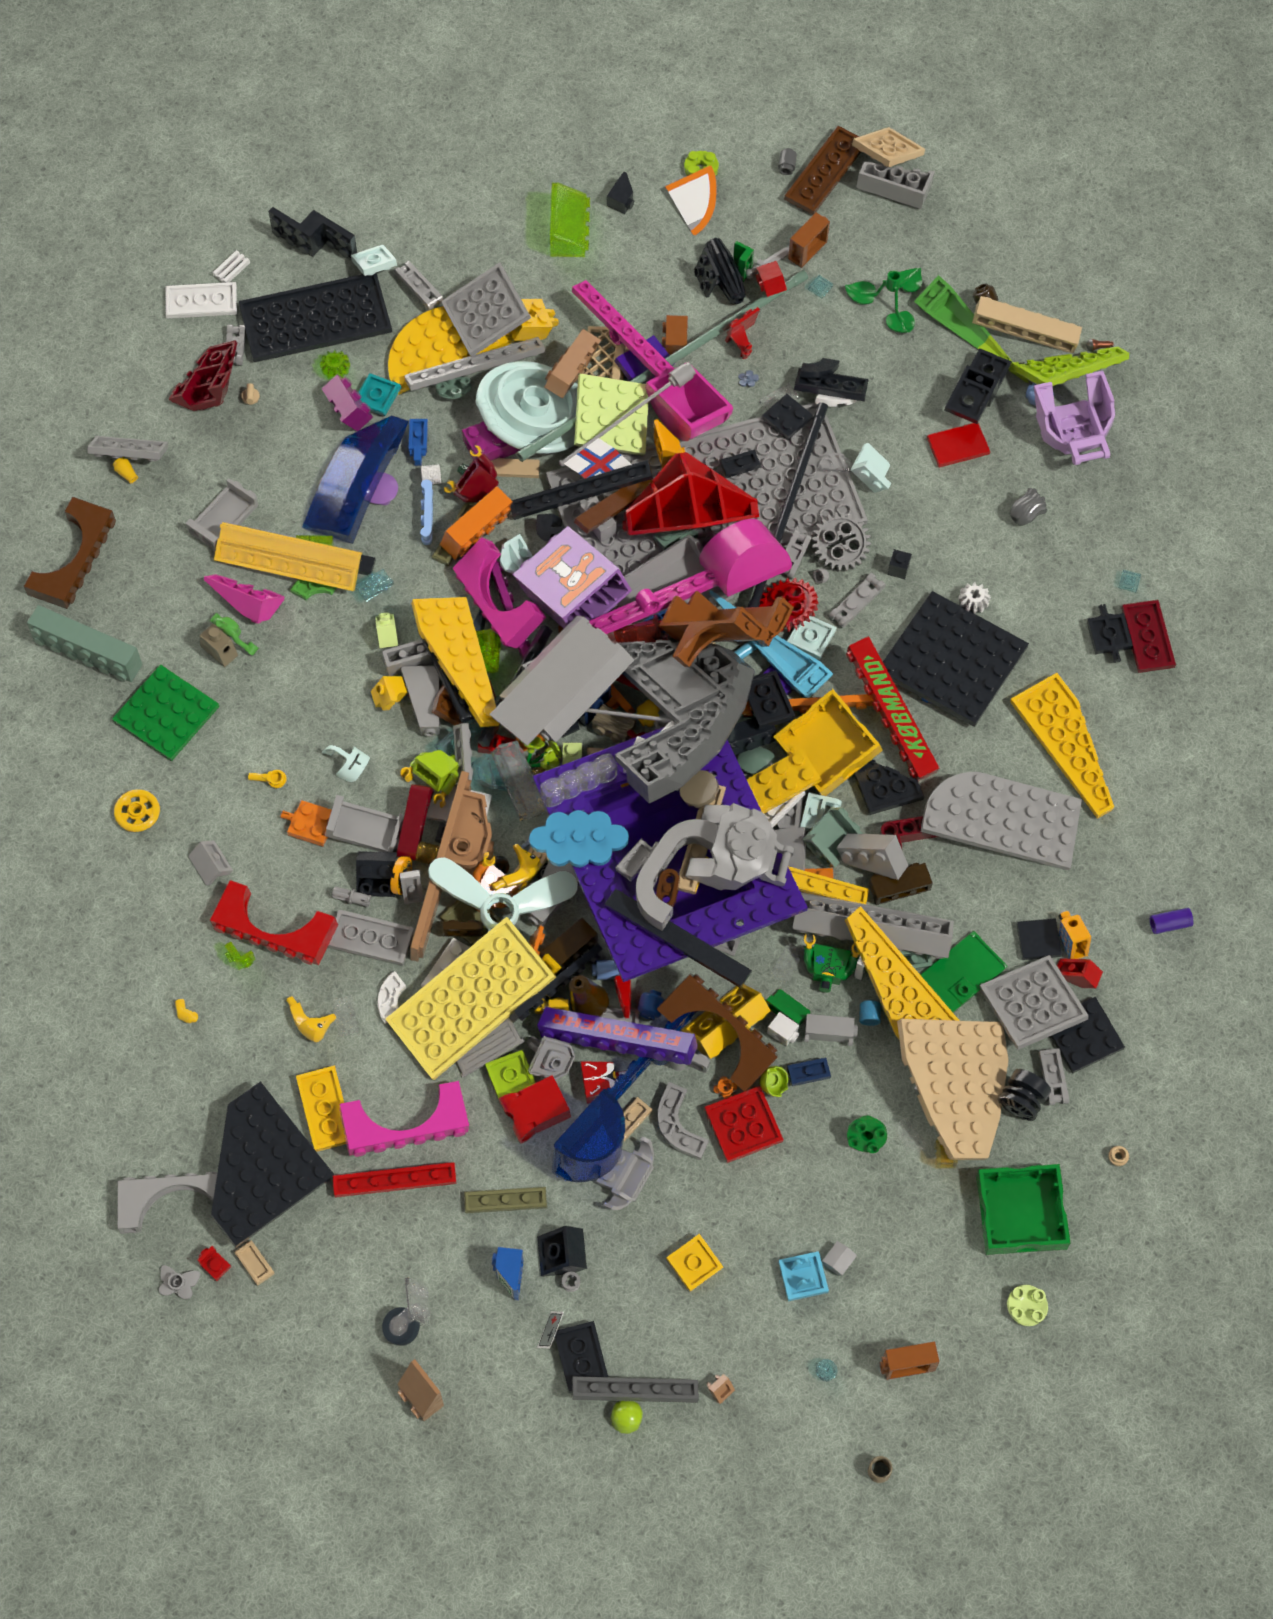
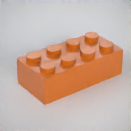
[440,486,513,560]

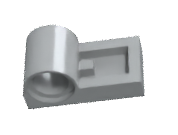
[669,1053,710,1074]

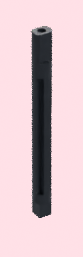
[477,625,553,747]

